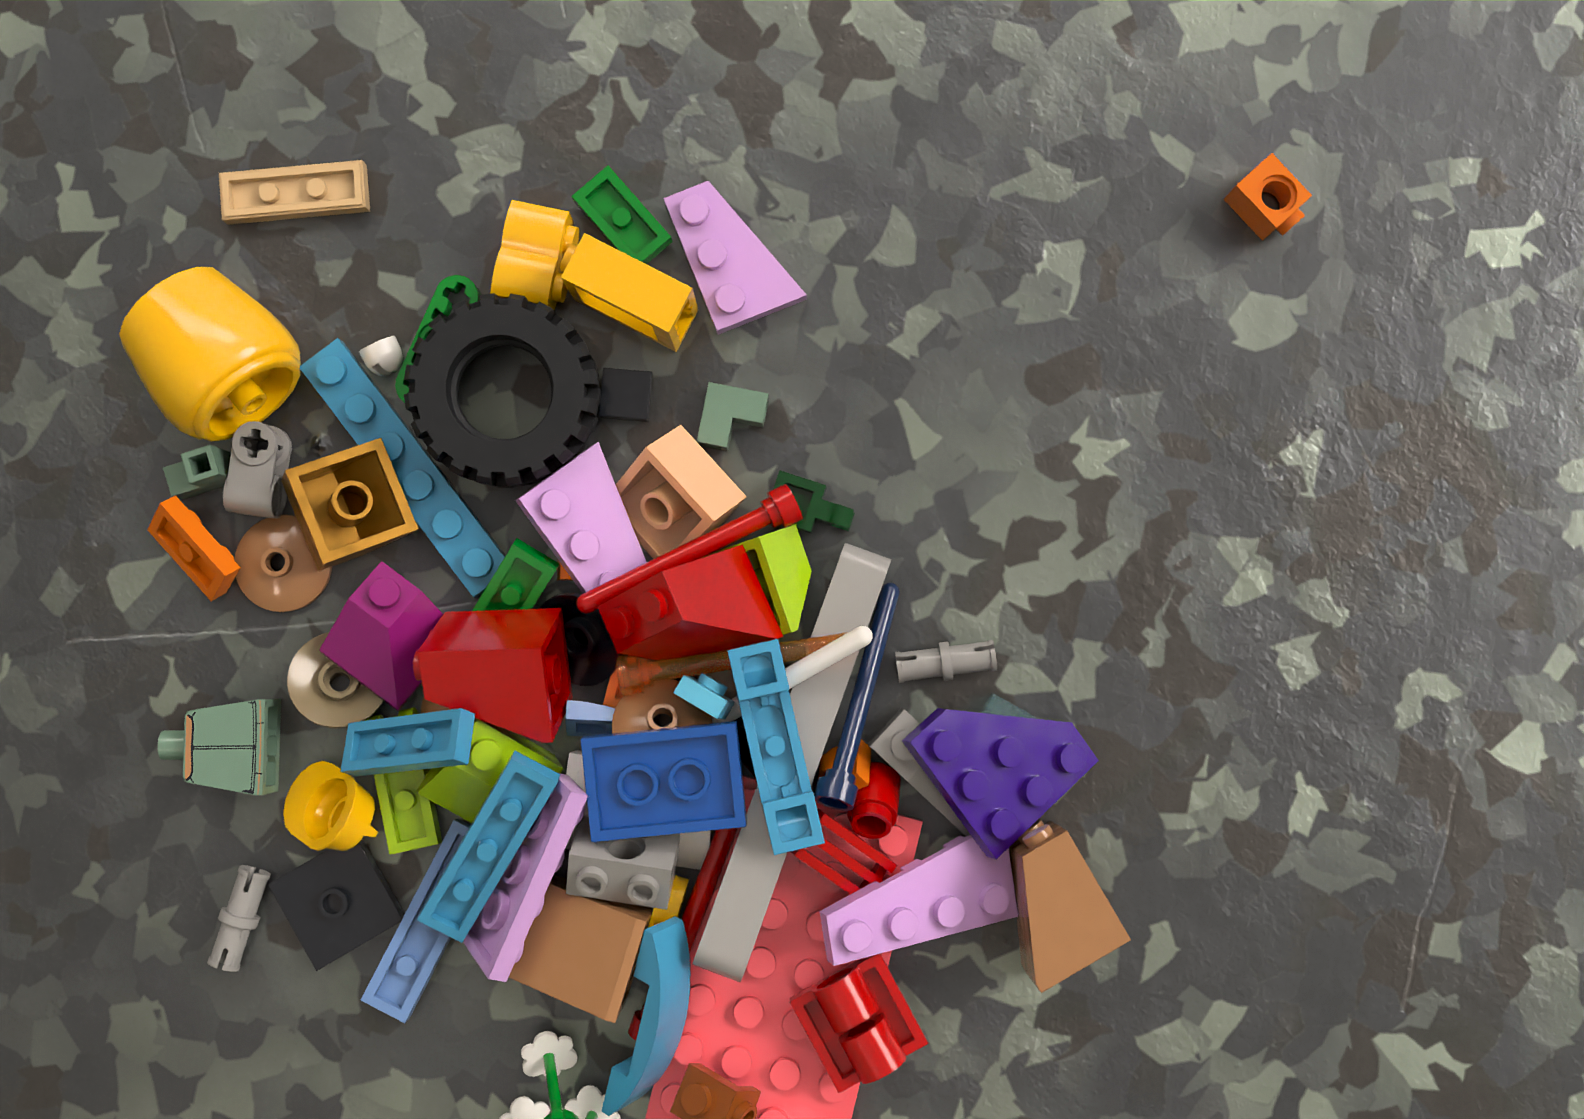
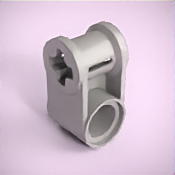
[223,421,292,519]

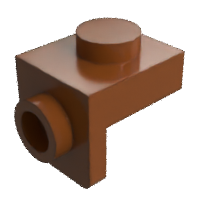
[670,1063,761,1119]

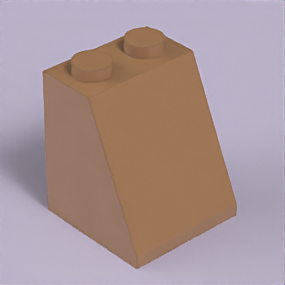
[1009,819,1131,993]
[508,875,654,1023]

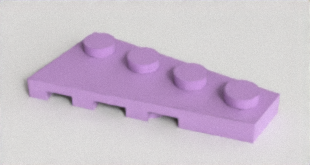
[463,773,588,982]
[819,835,1018,966]

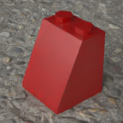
[597,544,783,670]
[413,608,573,743]

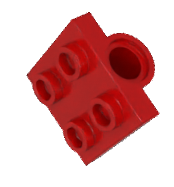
[790,954,928,1093]

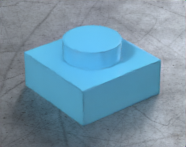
[673,672,735,719]

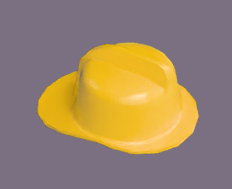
[283,761,378,851]

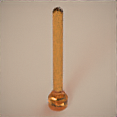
[616,632,848,696]

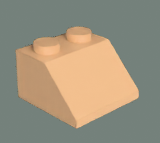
[616,425,747,559]

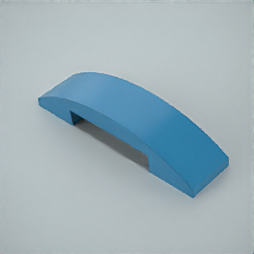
[727,639,825,855]
[602,916,691,1116]

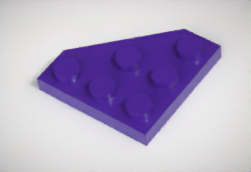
[902,708,1099,860]

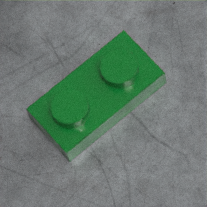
[571,165,673,264]
[472,538,559,611]

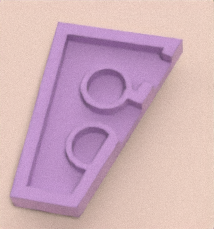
[663,181,807,335]

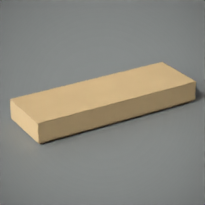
[219,160,370,225]

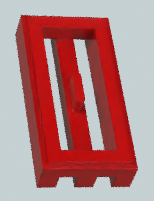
[790,808,898,894]

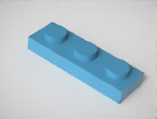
[340,708,475,777]

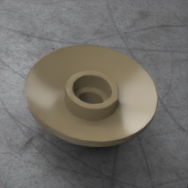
[287,632,384,729]

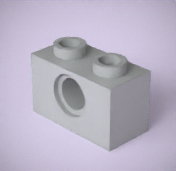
[566,816,681,910]

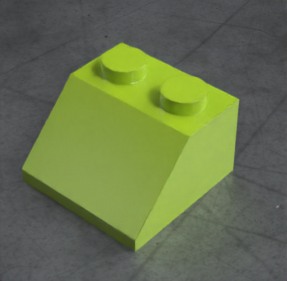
[417,718,564,823]

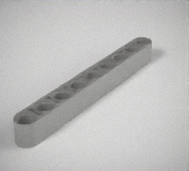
[692,543,891,982]

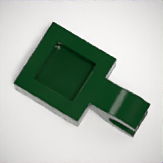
[773,470,855,534]

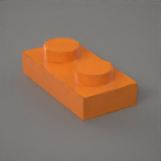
[147,495,241,601]

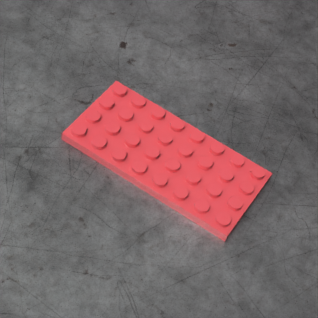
[645,775,923,1119]

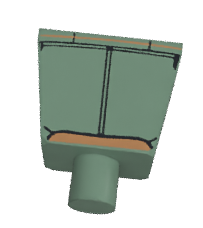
[158,698,281,795]

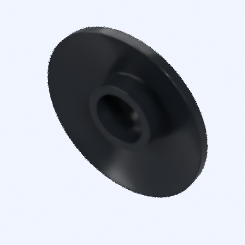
[539,592,621,686]

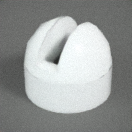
[359,336,403,376]

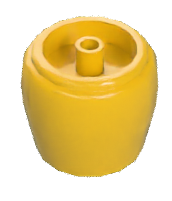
[119,267,301,442]

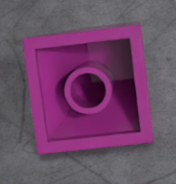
[319,561,443,711]

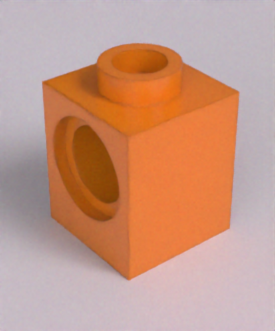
[1223,153,1312,241]

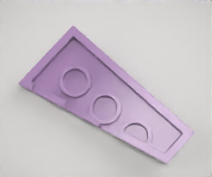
[515,442,647,660]

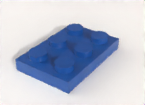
[580,721,747,842]

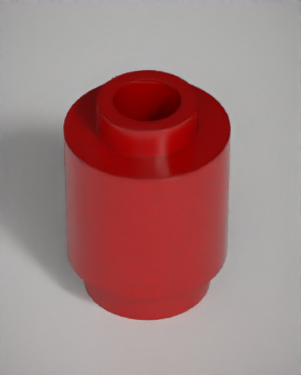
[847,762,901,839]

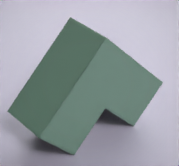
[697,382,769,451]
[163,445,231,500]

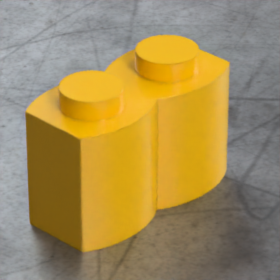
[490,200,579,310]

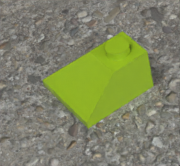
[702,524,812,635]

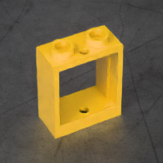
[560,233,698,352]

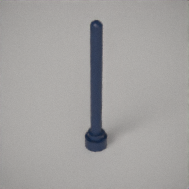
[814,583,900,811]

